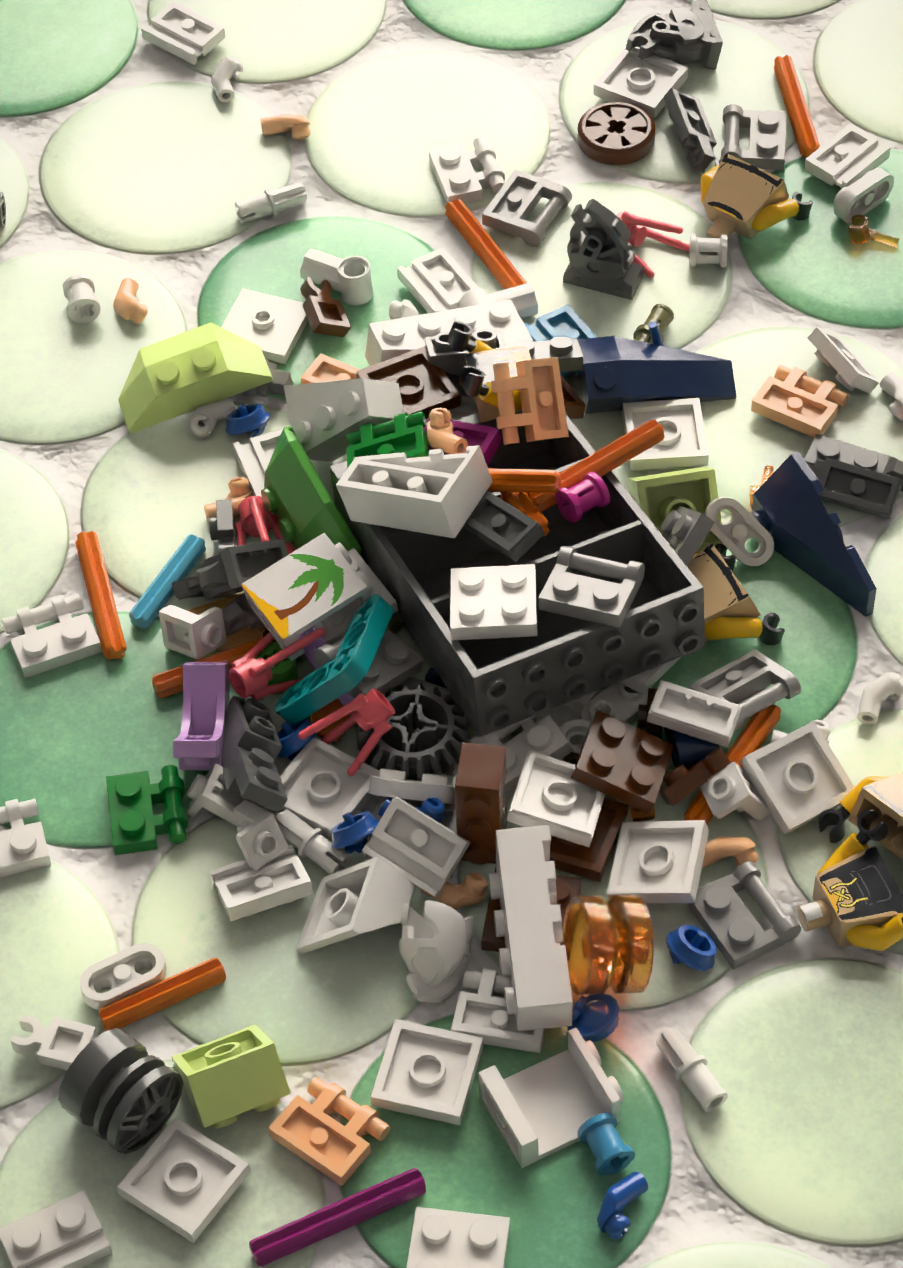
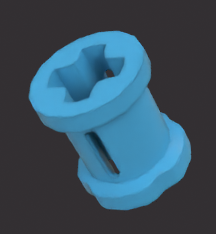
[577,1112,635,1176]

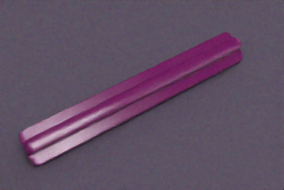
[249,1168,426,1266]

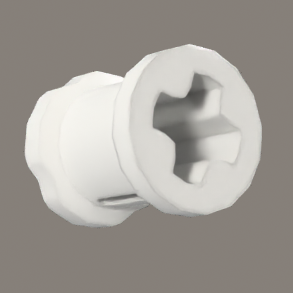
[689,234,728,267]
[62,274,101,323]

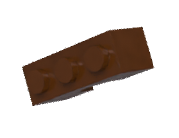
[455,742,507,865]

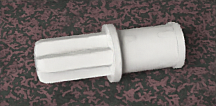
[234,183,307,224]
[275,810,351,875]
[656,1027,728,1112]

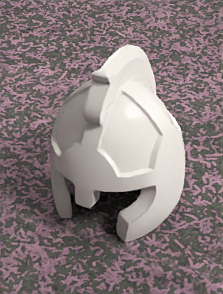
[399,900,475,1003]

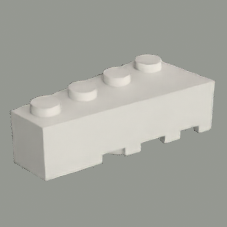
[365,300,534,383]
[488,825,573,1031]

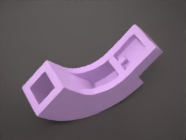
[173,662,229,770]

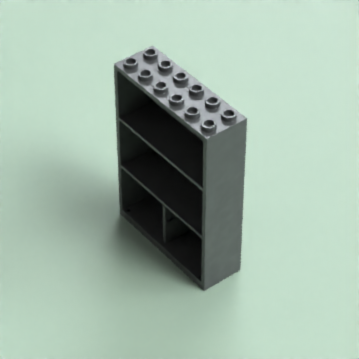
[330,411,705,737]

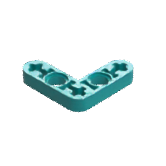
[274,594,393,725]

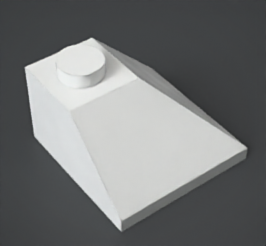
[296,857,415,954]

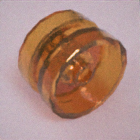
[562,895,654,995]

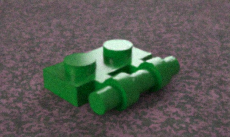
[346,411,429,467]
[106,765,189,855]

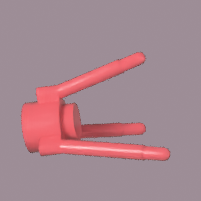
[617,211,689,278]
[235,496,295,555]
[228,628,326,701]
[298,688,396,776]

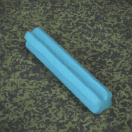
[129,534,206,629]

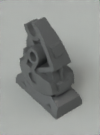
[626,0,723,70]
[563,199,644,300]
[172,539,288,600]

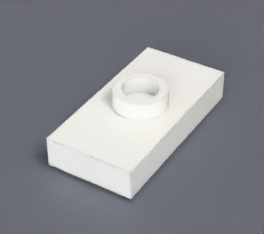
[647,680,742,748]

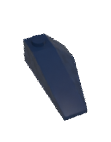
[577,336,737,414]
[750,452,877,617]

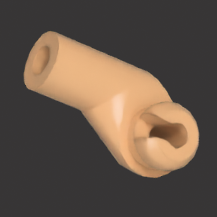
[113,278,148,324]
[427,408,468,454]

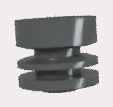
[58,1028,184,1154]

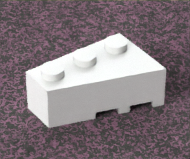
[284,378,404,462]
[336,445,493,538]

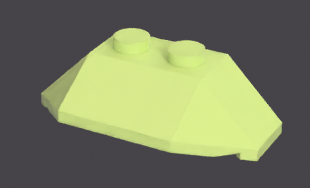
[118,323,273,434]

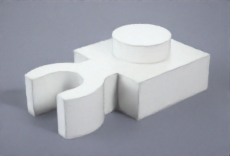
[10,1015,98,1071]

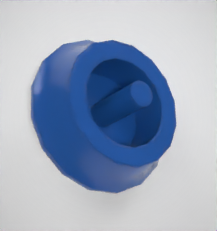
[225,404,270,437]
[277,718,318,760]
[331,811,379,854]
[666,925,717,971]
[567,993,619,1042]

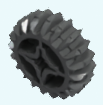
[356,683,469,781]

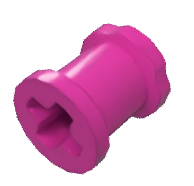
[555,472,610,523]

